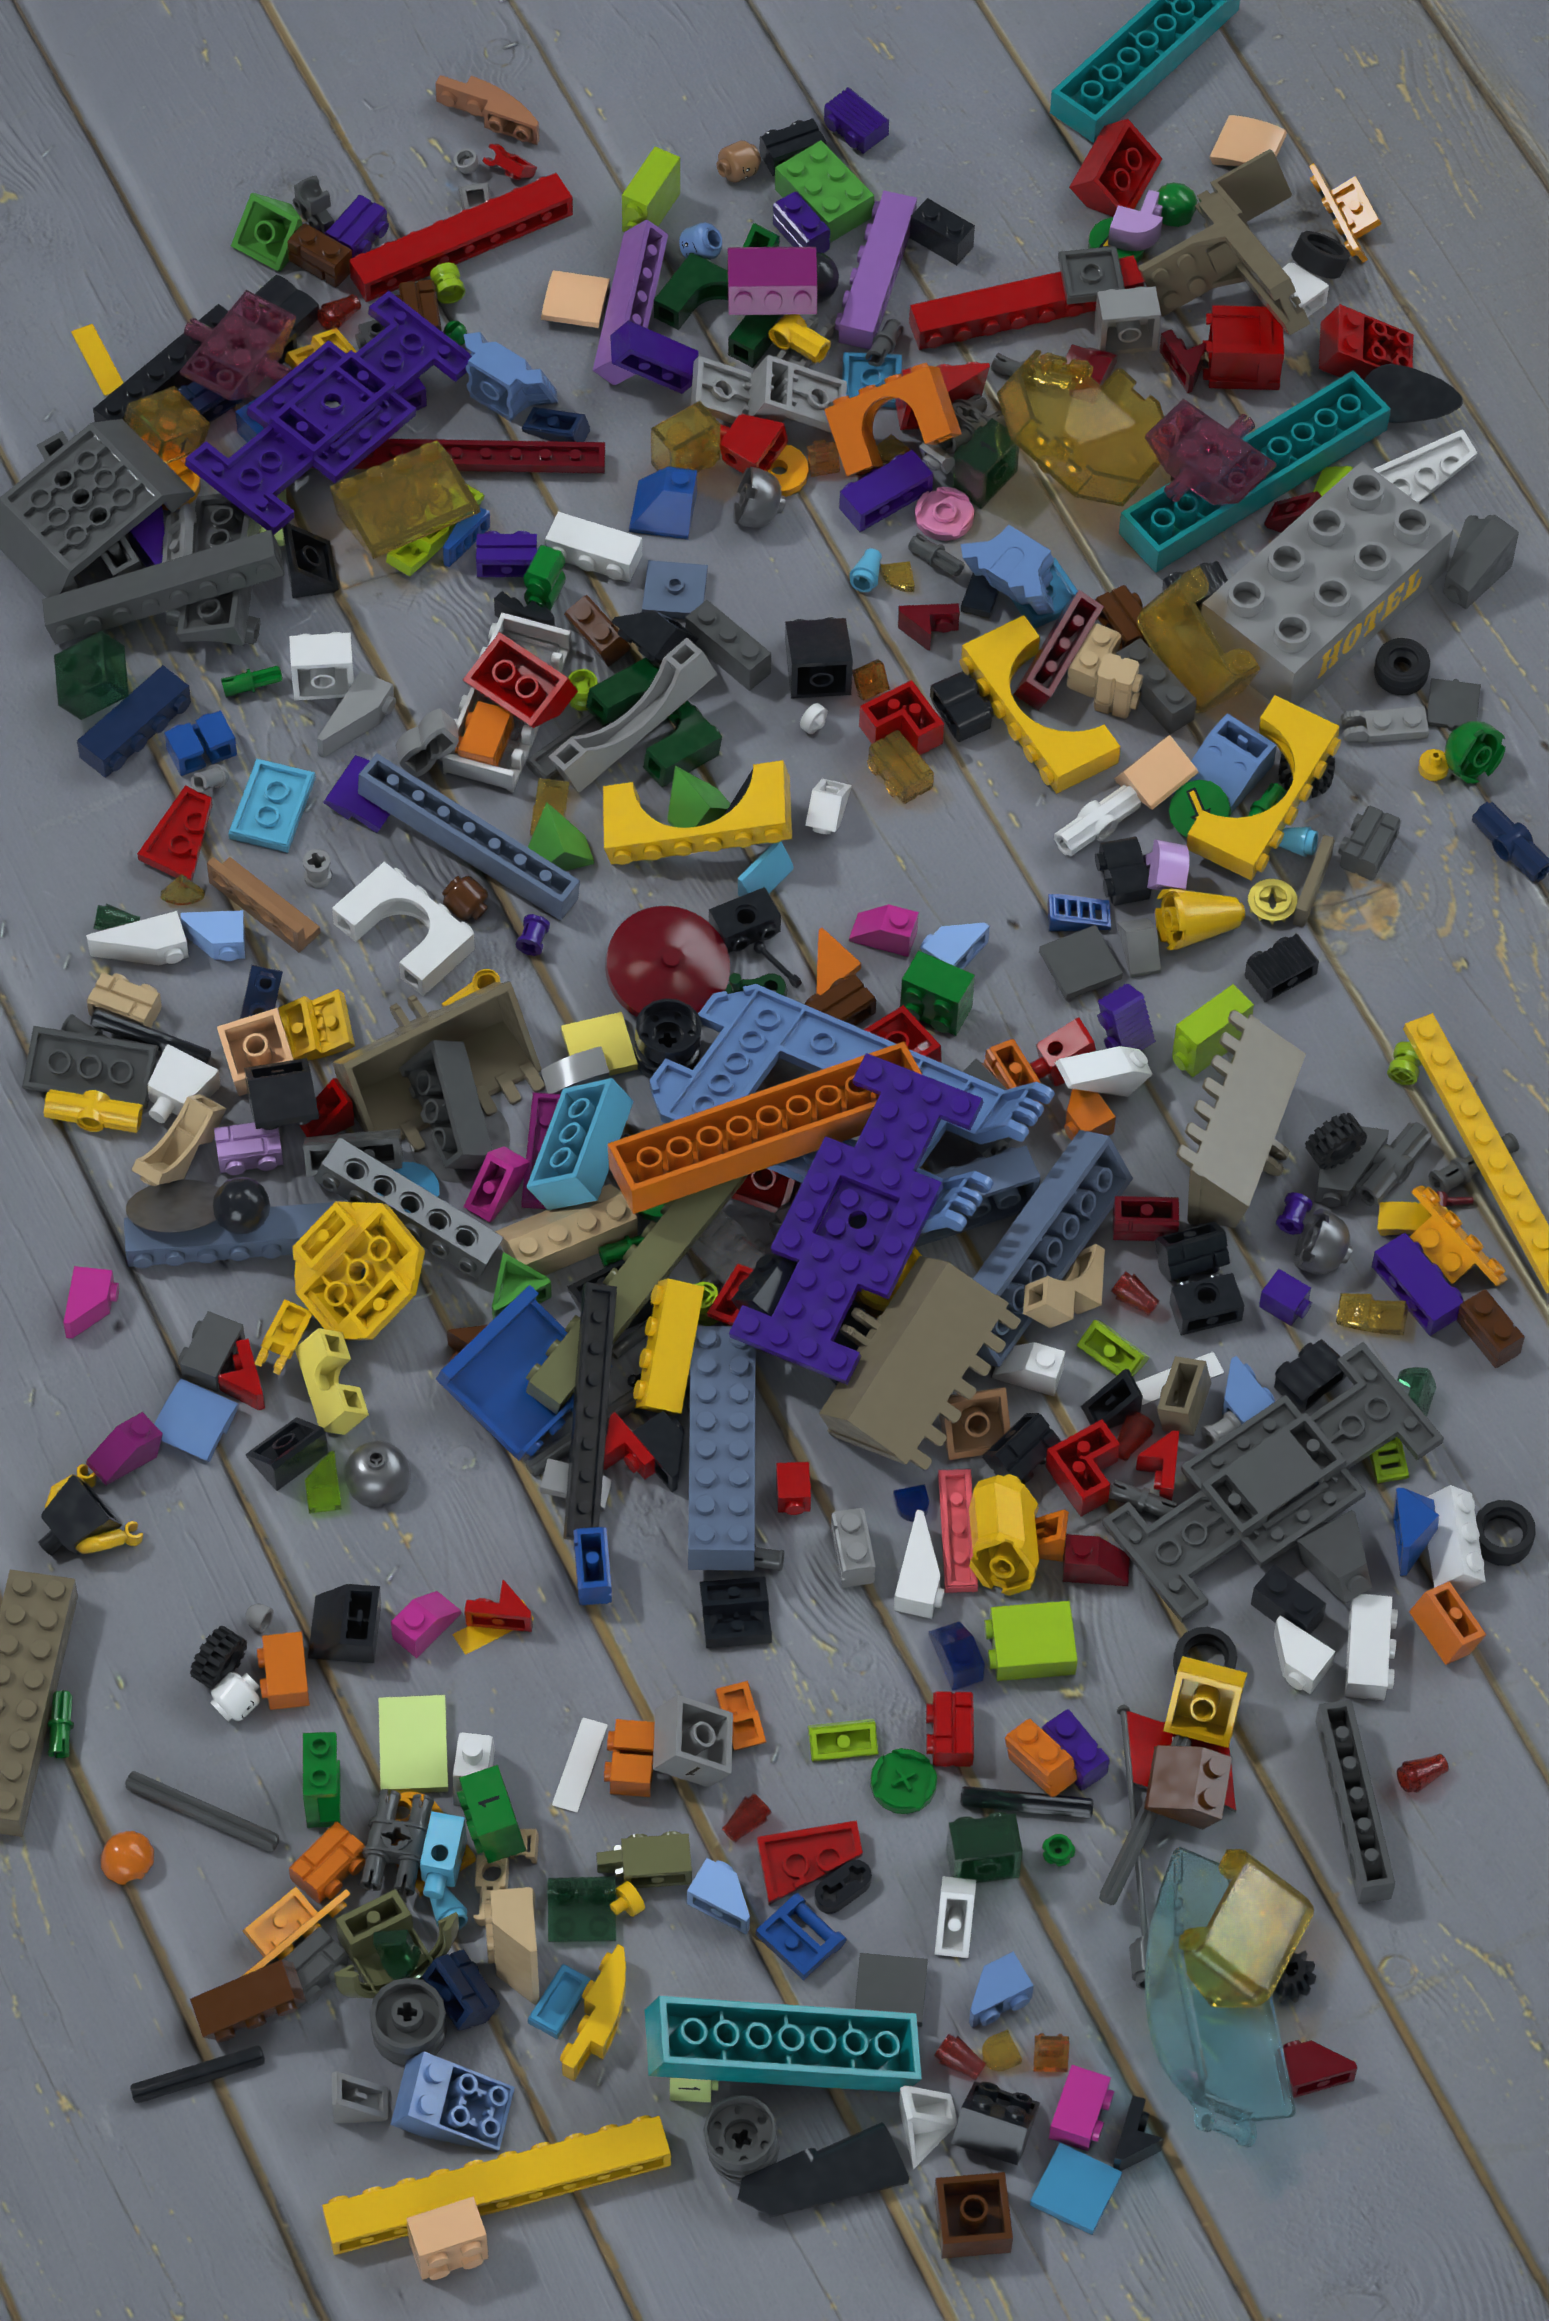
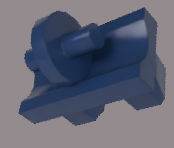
[240,964,283,1019]

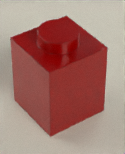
[776,1462,811,1515]

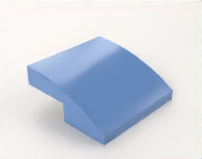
[154,1379,240,1462]

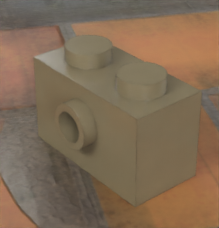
[1157,1356,1211,1436]

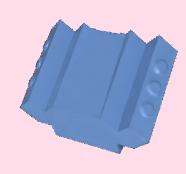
[464,332,558,422]
[960,524,1055,615]

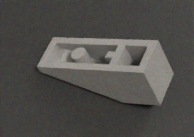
[317,671,396,758]

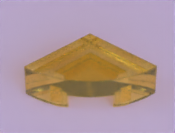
[877,434,911,464]
[880,561,915,592]
[160,874,205,905]

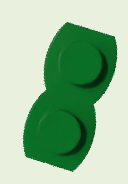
[523,545,566,611]

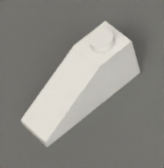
[86,911,189,966]
[1055,1046,1153,1097]
[893,1510,945,1619]

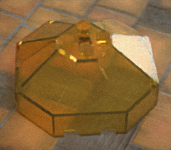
[997,350,1175,507]

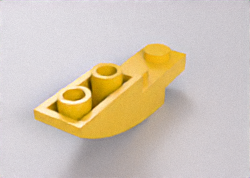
[560,1944,626,2081]

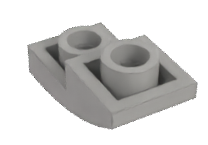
[919,442,965,477]

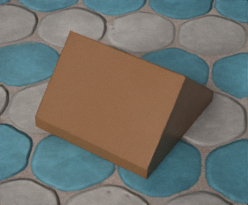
[939,1387,1010,1460]

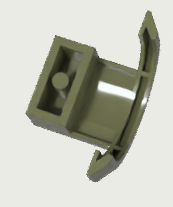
[334,1889,459,1998]

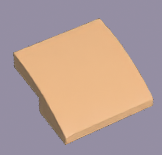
[1210,115,1287,166]
[541,270,610,328]

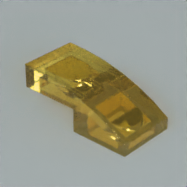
[530,778,570,836]
[1336,1293,1408,1335]

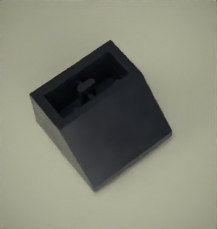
[612,610,699,665]
[244,1058,319,1130]
[308,1584,381,1663]
[951,2081,1040,2165]

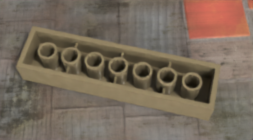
[0,1569,78,1837]

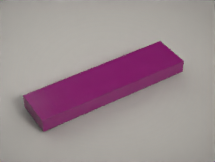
[521,1092,561,1209]

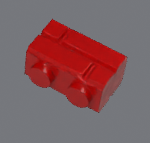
[926,1691,974,1767]

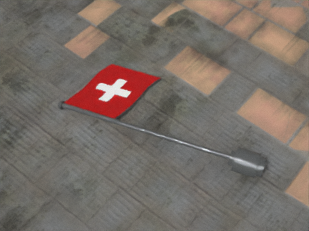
[1117,1705,1236,1990]

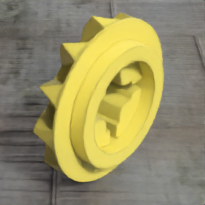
[1247,879,1297,924]

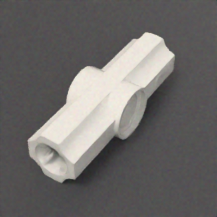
[1054,785,1141,856]

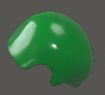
[1157,182,1198,227]

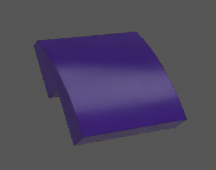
[323,755,390,833]

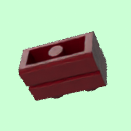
[1112,1196,1179,1241]

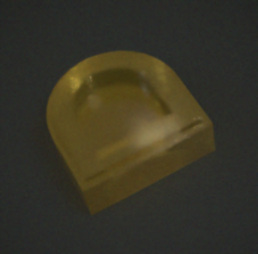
[982,2029,1022,2071]

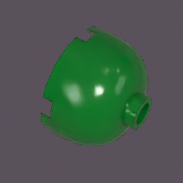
[1444,721,1506,784]

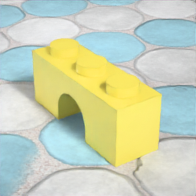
[295,1328,369,1435]

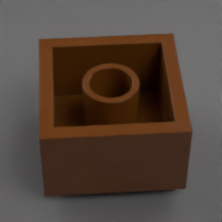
[934,2172,1013,2259]

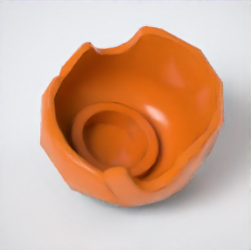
[101,1831,154,1885]

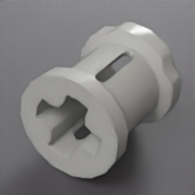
[303,849,332,889]
[1201,1411,1241,1447]

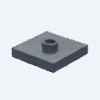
[642,560,708,619]

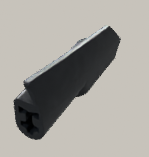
[737,2122,909,2218]

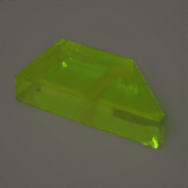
[305,1451,342,1514]

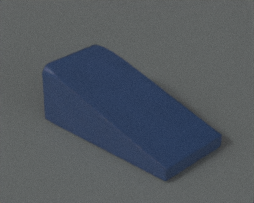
[522,407,590,442]

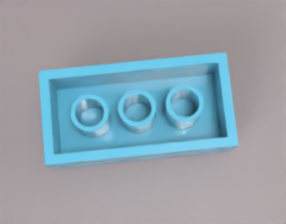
[527,1078,634,1210]

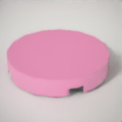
[915,486,975,541]

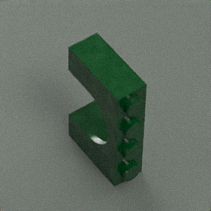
[654,252,784,368]
[586,657,722,787]

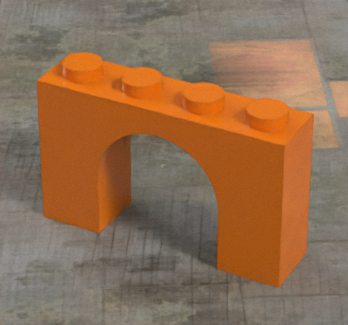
[824,363,962,477]

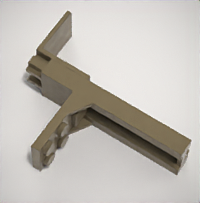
[1138,149,1310,335]

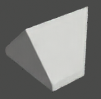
[899,2085,957,2170]

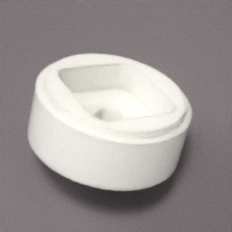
[800,703,828,734]

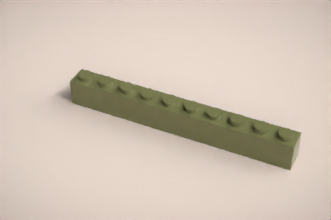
[526,1175,748,1415]

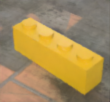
[633,1278,704,1416]

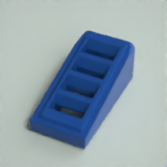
[443,503,490,567]
[1047,894,1111,931]

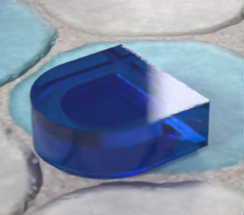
[893,1484,929,1522]

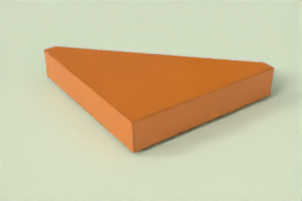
[816,927,862,995]

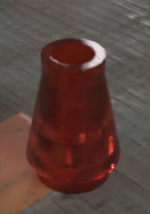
[317,294,361,331]
[1111,1271,1160,1316]
[1117,1411,1155,1461]
[1396,1753,1449,1793]
[722,1793,772,1843]
[934,2033,987,2080]

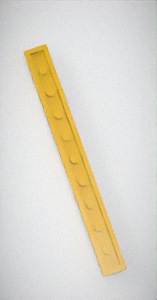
[1403,1013,1549,1294]

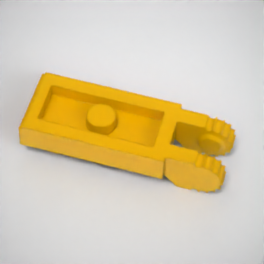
[255,1299,313,1375]

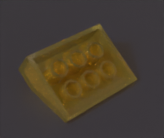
[330,440,481,559]

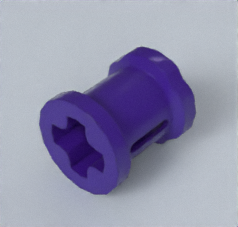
[515,914,550,956]
[1276,1192,1313,1235]

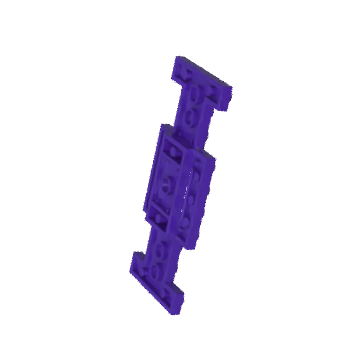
[185,291,472,535]
[729,1053,984,1385]

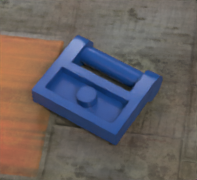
[755,1893,847,1980]

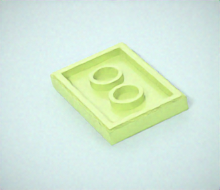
[378,1695,448,1794]

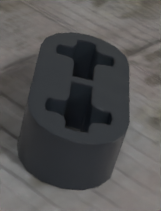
[814,1860,872,1914]

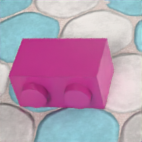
[1049,2065,1115,2151]

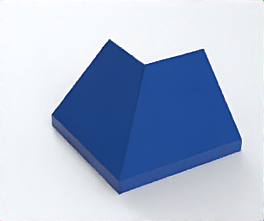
[1393,1488,1439,1576]

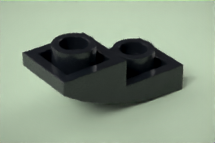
[494,591,555,627]

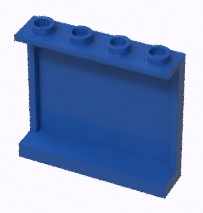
[436,1285,613,1461]

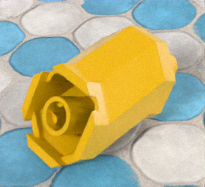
[969,1474,1039,1596]

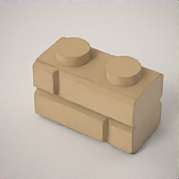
[1067,623,1122,698]
[1094,652,1143,719]
[87,973,162,1028]

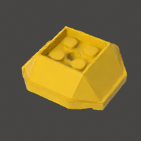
[292,1201,425,1340]

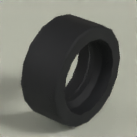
[1291,231,1350,279]
[1476,1500,1536,1566]
[1173,1626,1237,1675]

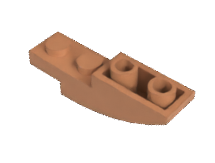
[435,75,539,145]

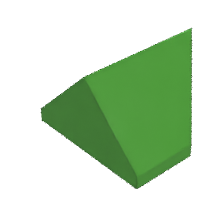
[668,766,730,828]
[528,802,594,871]
[492,1252,552,1319]

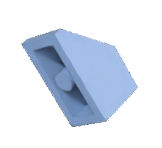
[180,910,245,961]
[920,922,990,970]
[687,1858,750,1934]

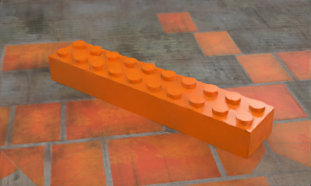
[607,1042,923,1214]

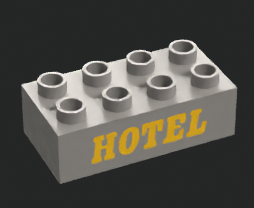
[1197,461,1453,706]

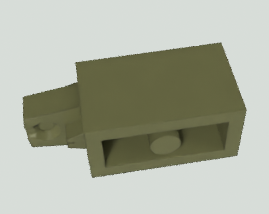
[596,1831,692,1888]

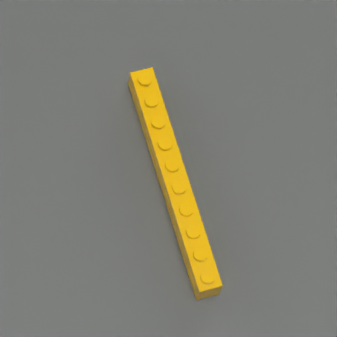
[322,2115,671,2255]

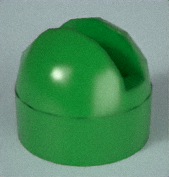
[443,321,467,346]

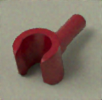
[1436,1191,1474,1207]

